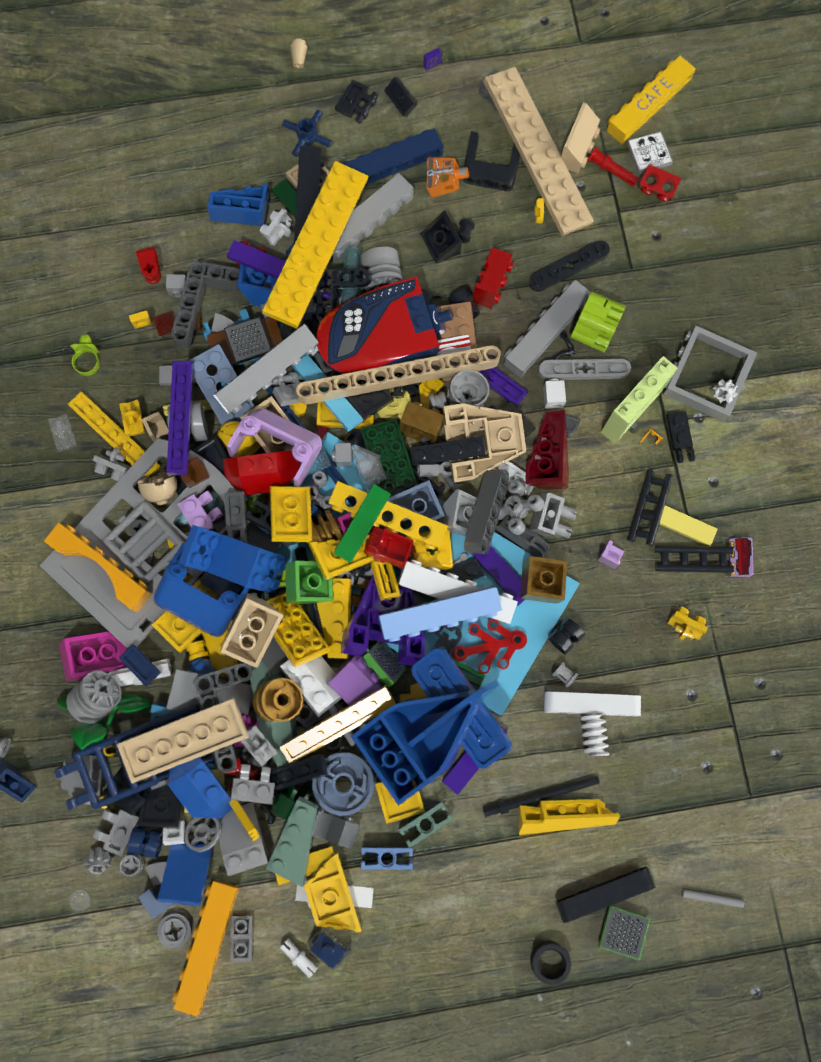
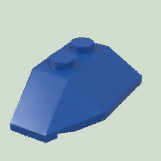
[168,756,232,819]

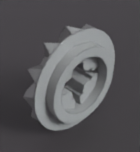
[157,913,191,949]

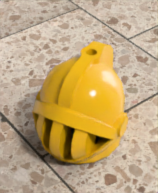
[217,421,261,458]

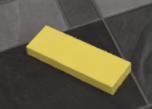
[659,506,718,546]

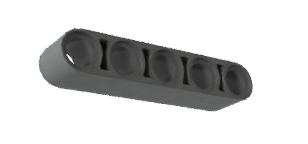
[464,470,509,554]

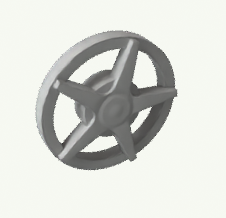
[185,817,221,852]

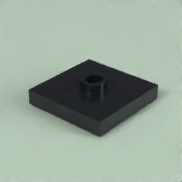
[138,786,183,829]

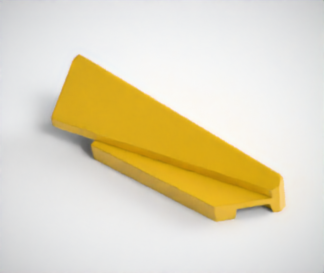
[518,799,620,835]

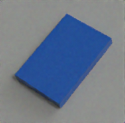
[158,842,213,906]

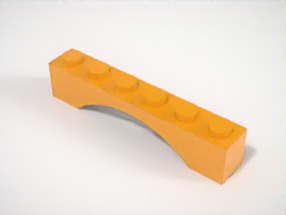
[44,522,152,613]

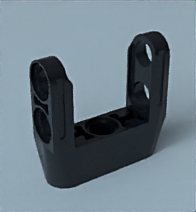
[462,131,520,191]

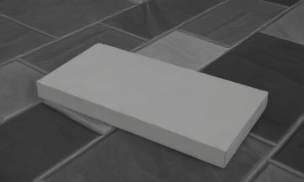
[166,668,253,715]

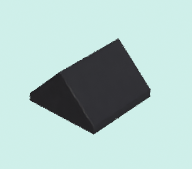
[420,211,462,263]

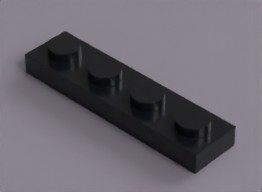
[410,436,487,466]
[255,754,328,792]

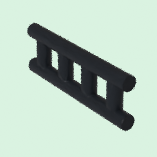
[627,470,673,546]
[655,545,734,573]

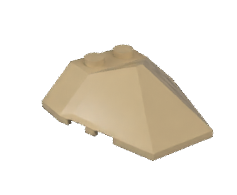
[443,403,526,482]

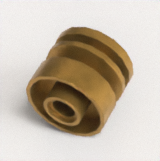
[252,678,303,722]

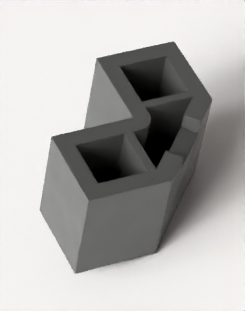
[312,806,360,849]

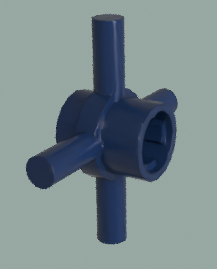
[282,110,332,157]

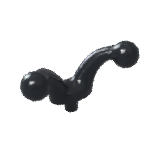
[552,332,576,360]
[260,789,285,824]

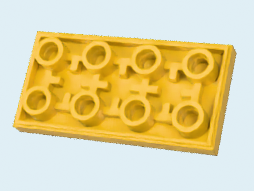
[266,593,330,668]

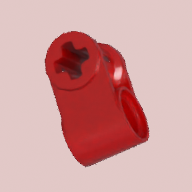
[136,246,161,284]

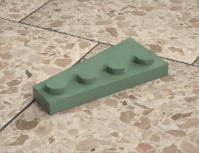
[266,796,318,887]

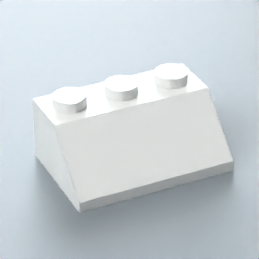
[280,656,342,717]

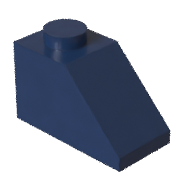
[0,757,36,803]

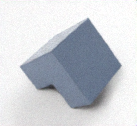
[138,887,174,919]

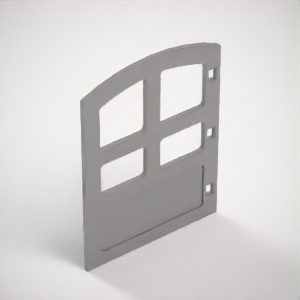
[40,438,250,649]

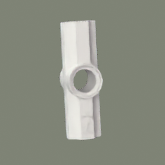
[109,659,172,687]

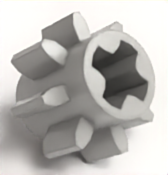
[84,847,111,874]

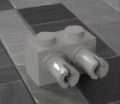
[530,492,577,539]

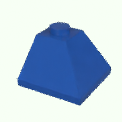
[237,264,276,307]

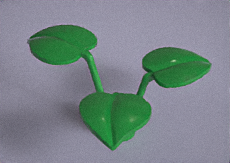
[57,692,152,750]

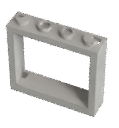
[663,326,757,422]

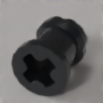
[458,219,475,244]

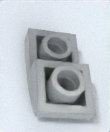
[230,916,253,962]

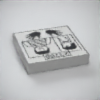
[627,132,673,174]

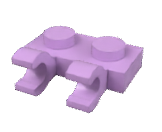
[177,491,224,530]

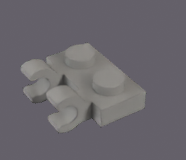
[231,764,275,804]
[92,809,139,857]

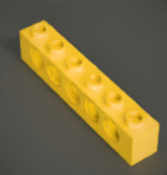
[329,481,448,550]

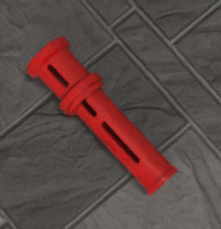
[587,147,640,187]

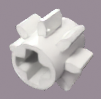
[713,379,738,403]

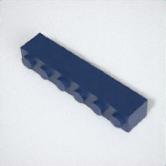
[341,128,443,186]

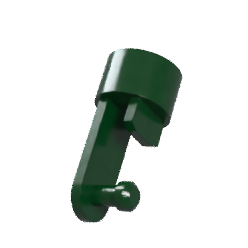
[269,758,313,822]

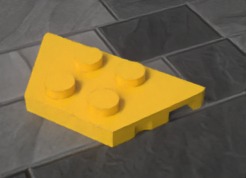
[304,852,362,932]

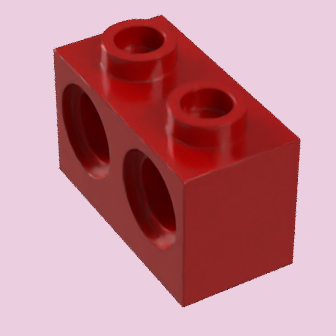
[638,164,682,202]

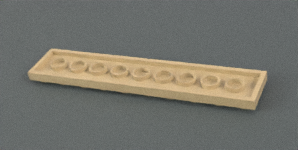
[483,67,594,236]

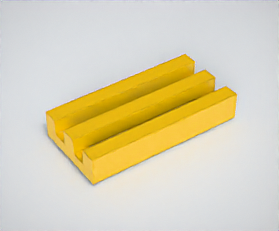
[371,561,401,601]
[229,800,259,841]

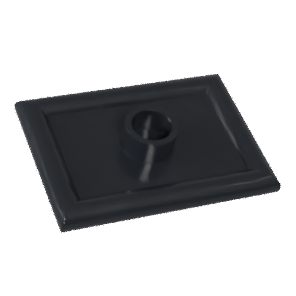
[164,434,230,498]

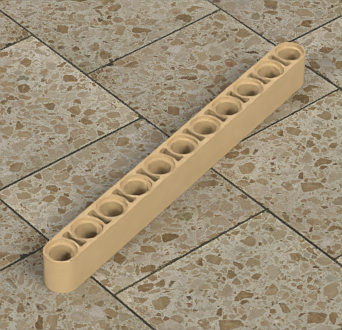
[296,346,501,404]

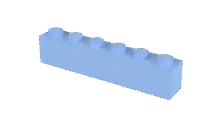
[378,587,502,642]

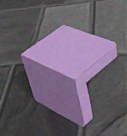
[597,540,624,569]

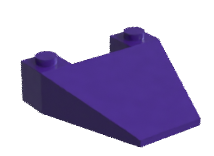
[341,575,426,666]

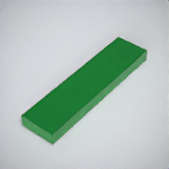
[333,484,391,563]

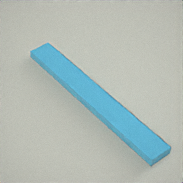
[277,321,363,432]

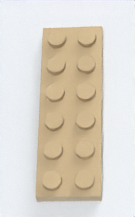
[117,698,249,784]

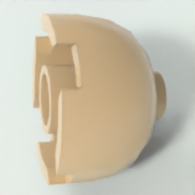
[137,472,177,505]

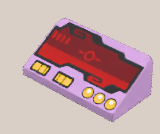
[729,537,753,577]

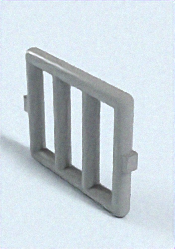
[103,501,185,584]

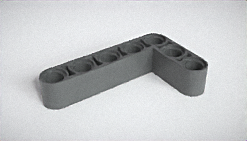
[172,262,240,350]
[193,663,253,773]

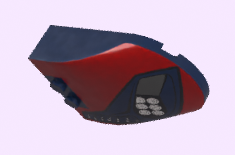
[317,276,439,374]

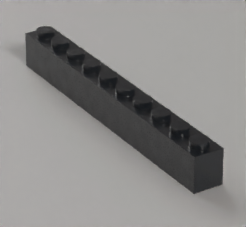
[293,146,325,321]

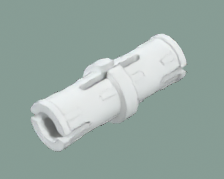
[279,938,318,978]

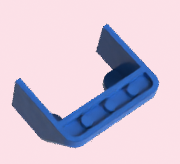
[154,543,251,637]

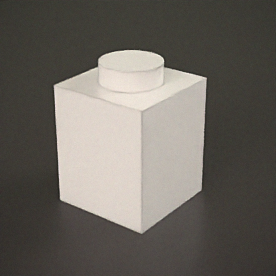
[543,379,566,409]

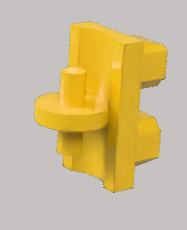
[119,400,145,437]
[667,606,708,641]

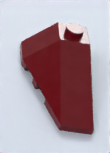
[525,410,569,490]

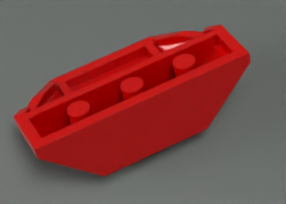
[223,450,301,495]

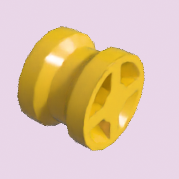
[186,640,209,662]

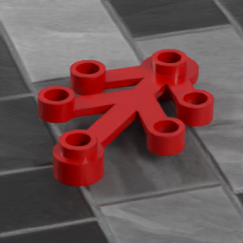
[452,619,527,674]

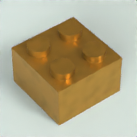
[400,402,444,444]
[520,556,567,604]

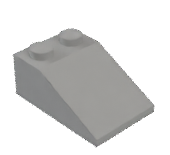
[217,802,270,876]

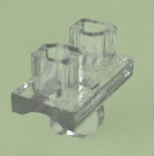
[48,414,77,452]

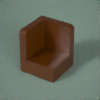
[180,456,210,488]

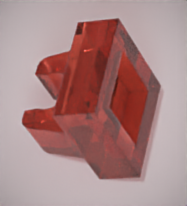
[152,312,174,337]

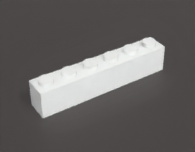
[397,559,518,624]

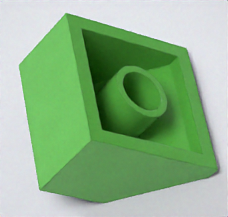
[285,561,333,604]

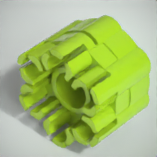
[571,291,626,353]

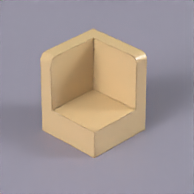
[141,412,169,442]

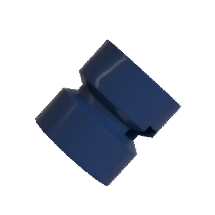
[127,826,163,859]

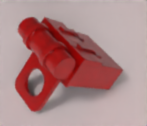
[364,526,414,569]

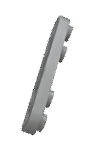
[538,359,631,380]

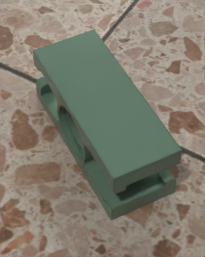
[399,802,453,848]

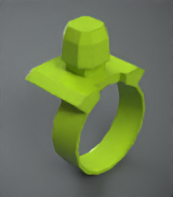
[71,335,100,376]

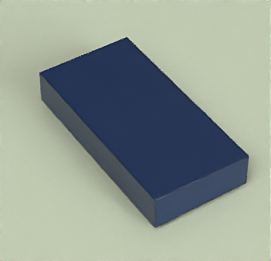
[119,644,161,687]

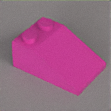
[59,632,128,683]

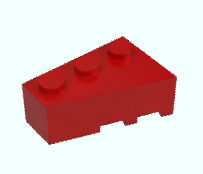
[473,247,514,309]

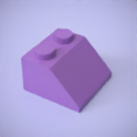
[328,655,383,706]

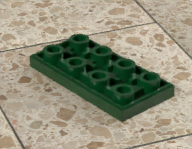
[360,418,417,498]

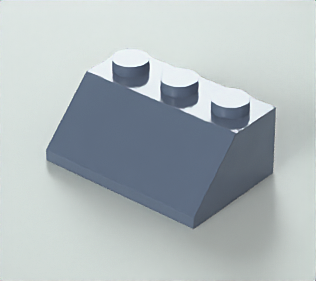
[382,481,445,535]

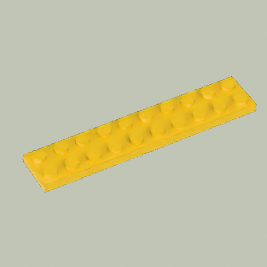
[262,161,368,329]

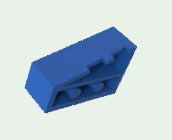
[207,183,269,226]

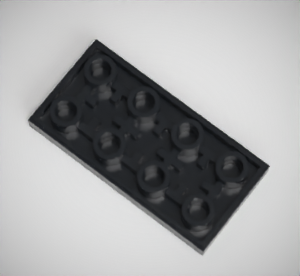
[199,522,282,597]

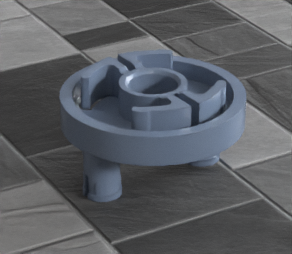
[313,753,374,816]

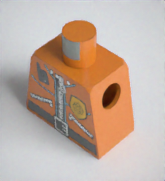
[427,158,469,198]

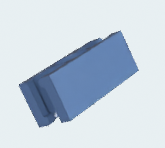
[361,847,413,870]

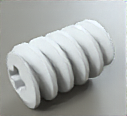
[580,715,610,757]

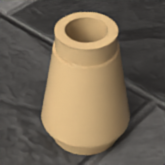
[290,39,307,68]

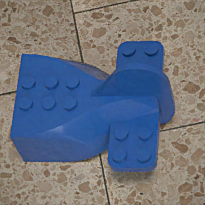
[351,648,512,806]

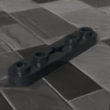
[529,241,610,292]

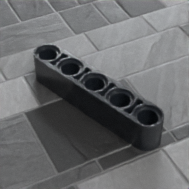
[555,866,656,923]

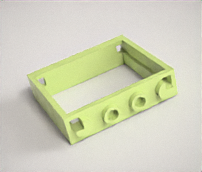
[601,356,678,444]

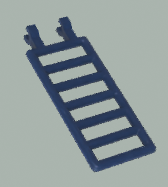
[54,704,214,810]

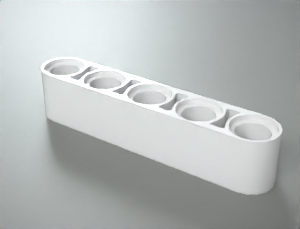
[544,692,641,716]

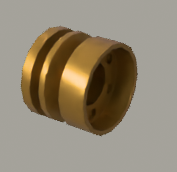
[307,510,343,560]

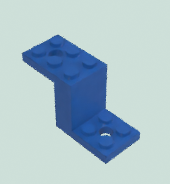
[178,524,288,594]

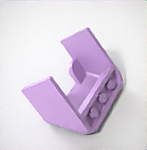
[227,408,322,487]

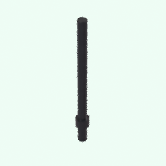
[483,776,600,817]

